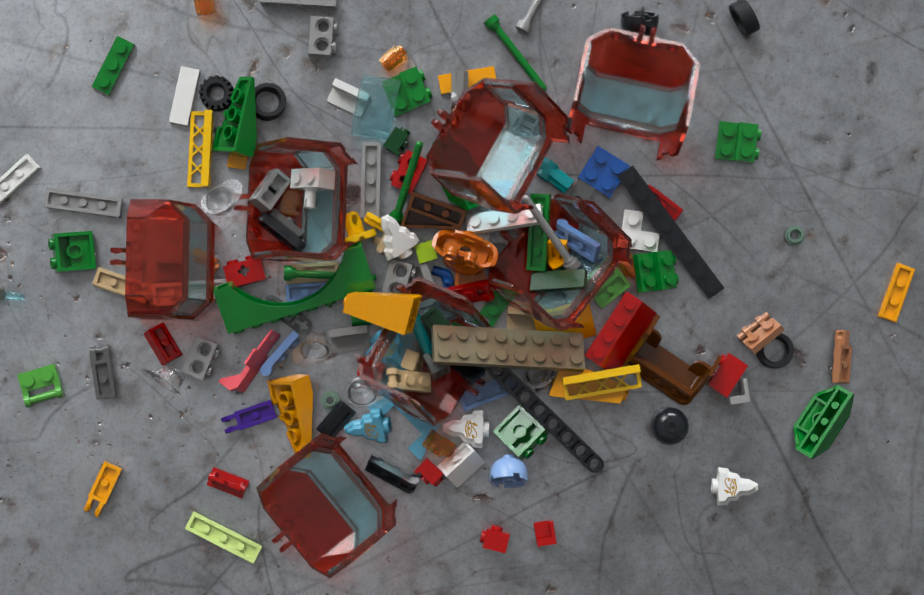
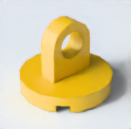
[339,211,377,247]

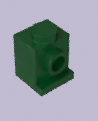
[383,126,411,158]

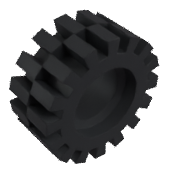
[199,75,234,111]

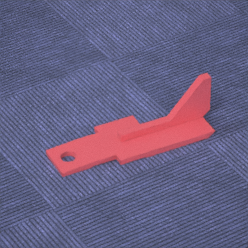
[218,329,281,393]

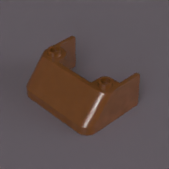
[625,314,722,405]

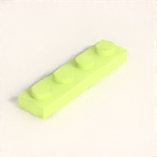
[185,511,263,564]

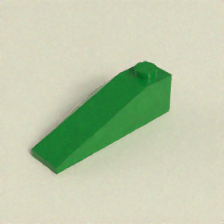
[212,77,257,157]

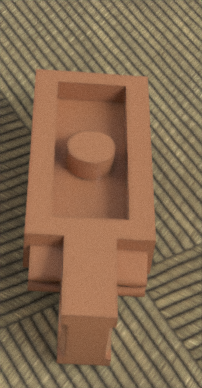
[832,330,852,384]

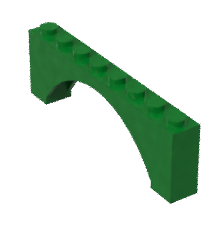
[213,241,376,334]

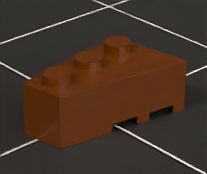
[401,191,468,229]

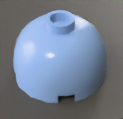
[490,455,528,488]

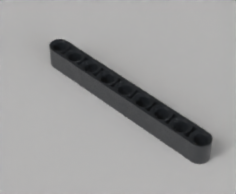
[483,367,604,473]

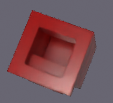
[414,458,444,487]

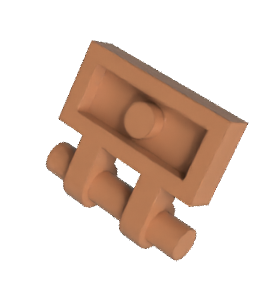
[736,312,784,354]

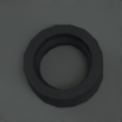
[729,0,760,37]
[255,82,286,121]
[756,333,794,369]

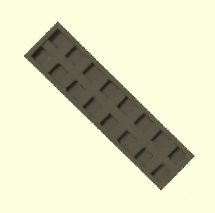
[431,325,585,372]

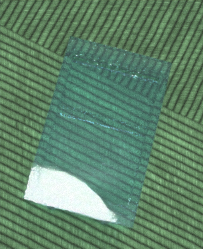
[351,75,400,139]

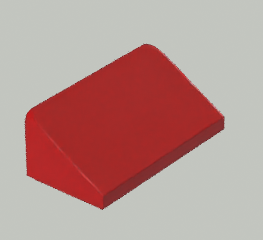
[144,322,183,366]

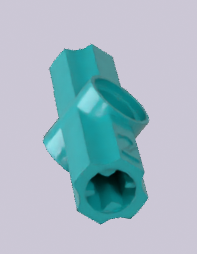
[519,146,575,194]

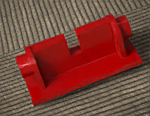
[207,467,249,499]

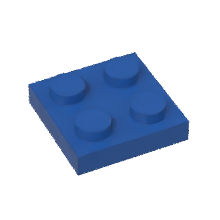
[577,146,630,199]

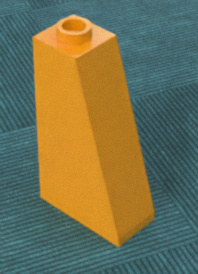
[343,292,422,335]
[548,368,629,404]

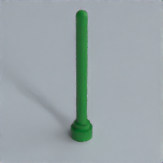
[483,14,547,92]
[389,141,423,226]
[284,265,376,281]

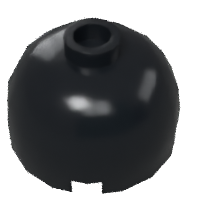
[621,11,659,42]
[650,407,689,445]

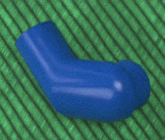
[431,265,455,288]

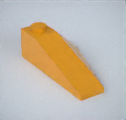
[267,374,313,455]

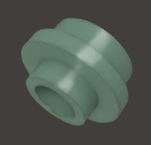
[785,226,804,245]
[321,391,340,410]

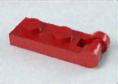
[438,279,495,309]

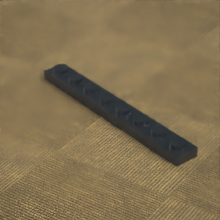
[617,165,724,299]

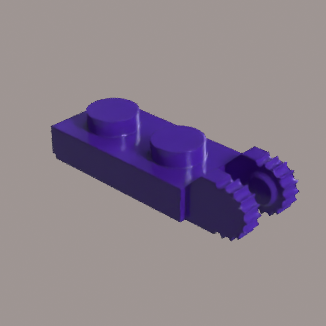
[221,400,277,434]

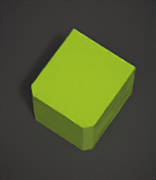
[414,240,438,264]

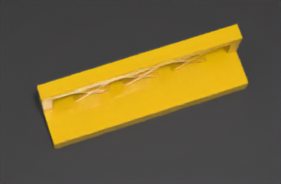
[187,110,214,188]
[562,364,642,400]

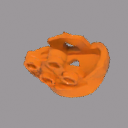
[431,229,498,275]

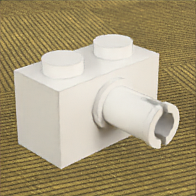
[290,167,335,209]

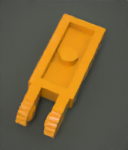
[84,461,123,517]

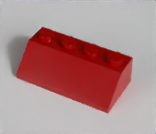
[584,291,657,370]

